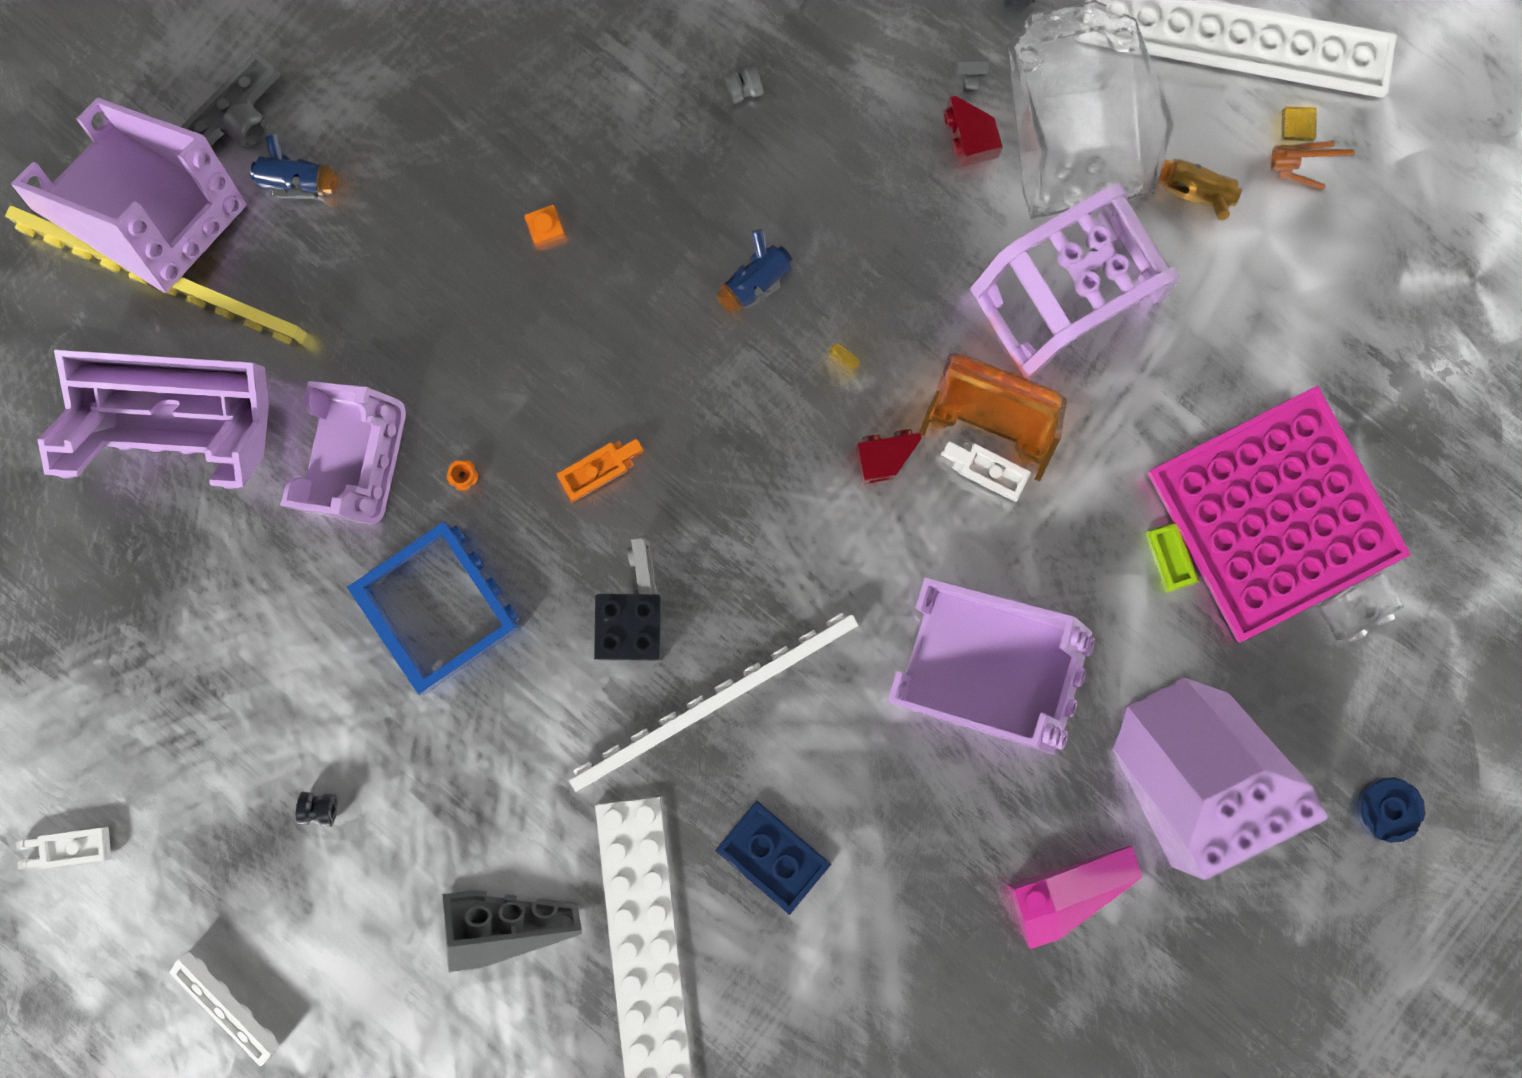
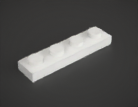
[170,951,280,1066]

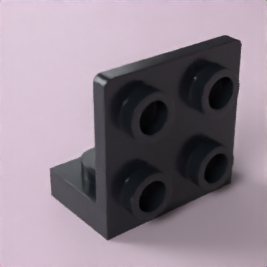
[594,594,662,661]

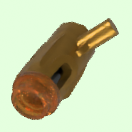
[1155,158,1242,220]

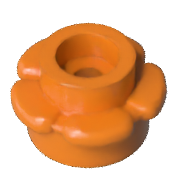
[447,460,478,491]

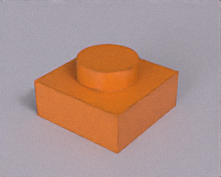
[524,205,565,247]

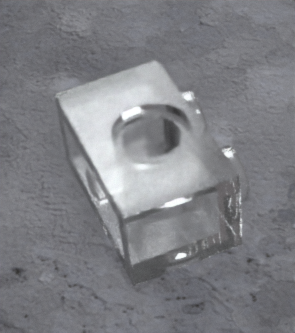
[1317,573,1404,642]

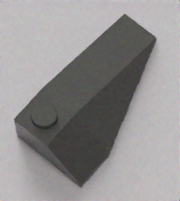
[442,890,582,972]

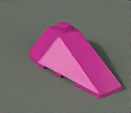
[1008,845,1143,949]

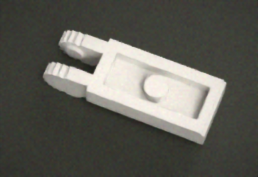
[15,827,111,869]

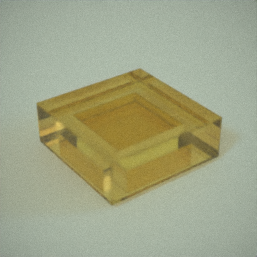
[1282,106,1317,141]
[827,343,860,377]

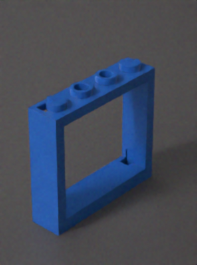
[347,521,521,695]

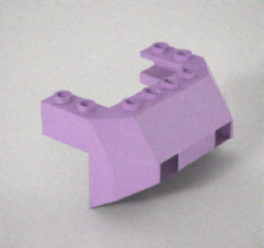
[37,350,269,489]

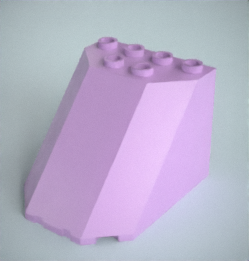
[1113,678,1328,880]

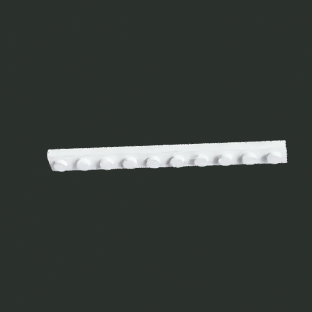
[569,613,859,792]

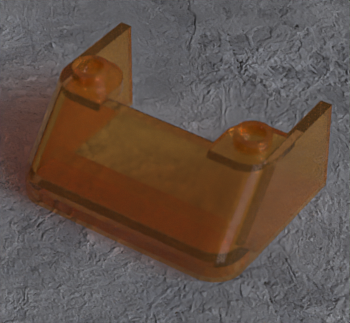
[919,353,1067,481]

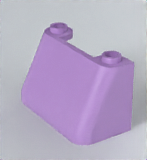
[280,381,406,524]

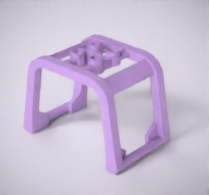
[970,183,1181,379]

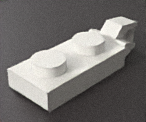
[941,441,1031,502]

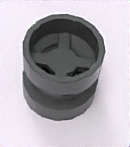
[724,65,764,105]

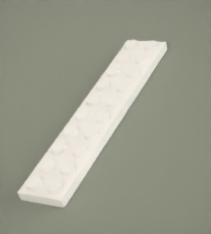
[1078,0,1397,98]
[595,797,693,1078]

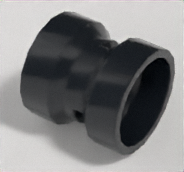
[295,792,338,827]

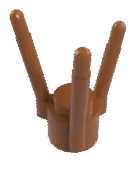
[1271,141,1355,189]

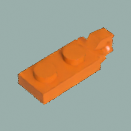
[556,438,645,503]

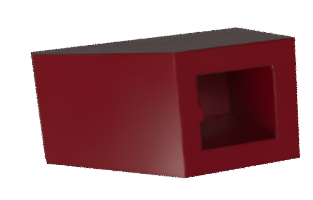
[943,96,1003,167]
[856,429,922,485]

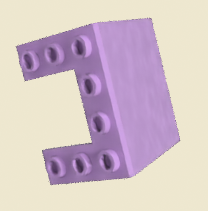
[11,98,247,293]
[887,577,1095,755]

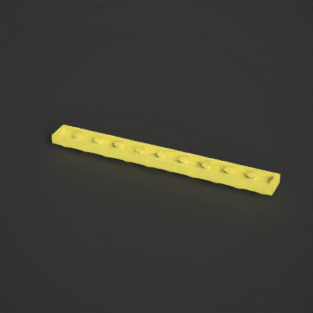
[5,205,307,345]

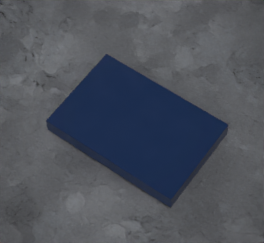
[715,800,832,915]

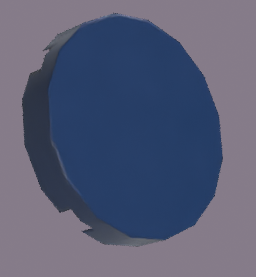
[1356,777,1426,843]

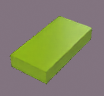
[1145,522,1199,593]

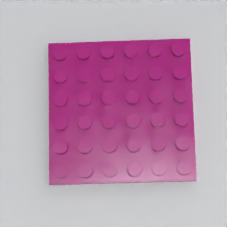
[1147,385,1411,643]

